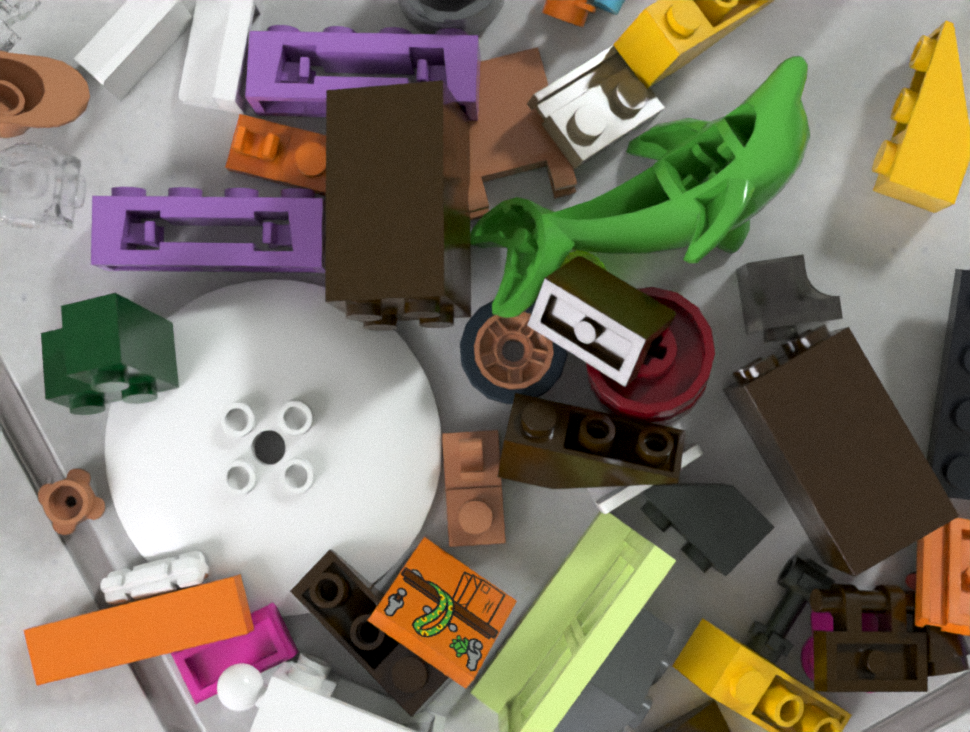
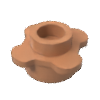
[38,468,105,535]

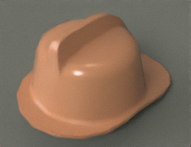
[0,50,90,139]

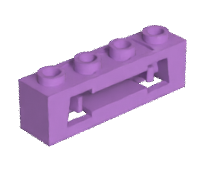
[245,25,481,121]
[91,187,326,273]

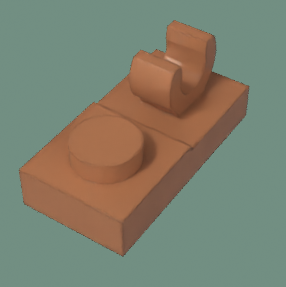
[442,430,506,547]

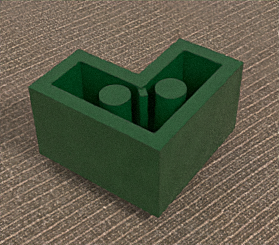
[41,293,179,415]

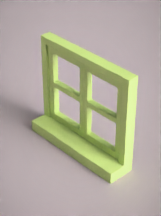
[470,511,676,732]

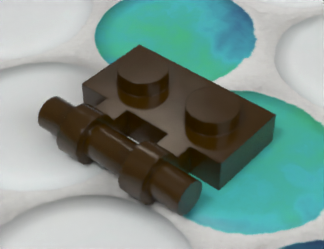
[810,583,928,692]

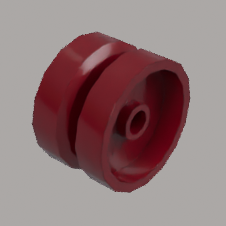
[586,287,715,426]

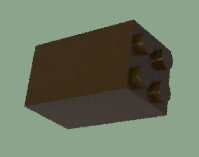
[325,80,471,331]
[723,324,959,577]

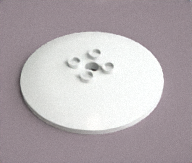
[105,279,442,617]

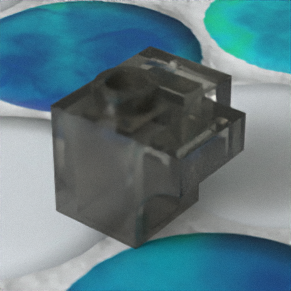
[736,254,843,343]

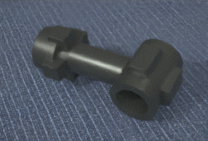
[746,555,835,664]

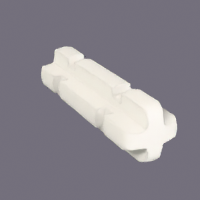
[100,551,209,606]

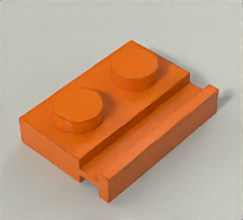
[914,518,970,636]

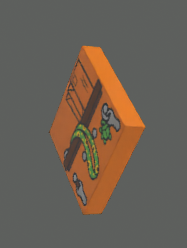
[367,537,517,689]

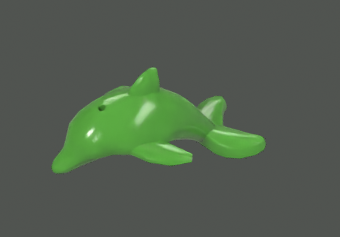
[470,56,811,318]

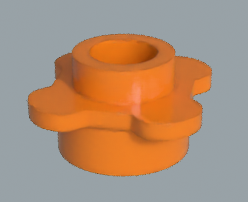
[541,0,596,28]

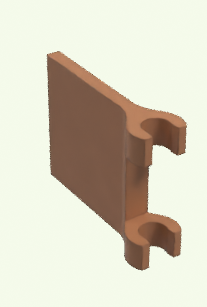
[468,47,577,220]

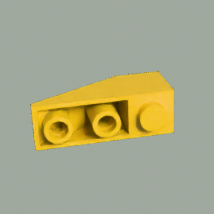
[613,0,775,89]
[872,21,970,213]
[672,618,852,732]

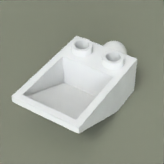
[217,653,446,732]

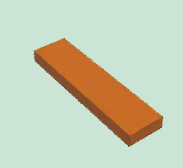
[23,574,254,686]

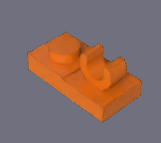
[225,114,326,196]

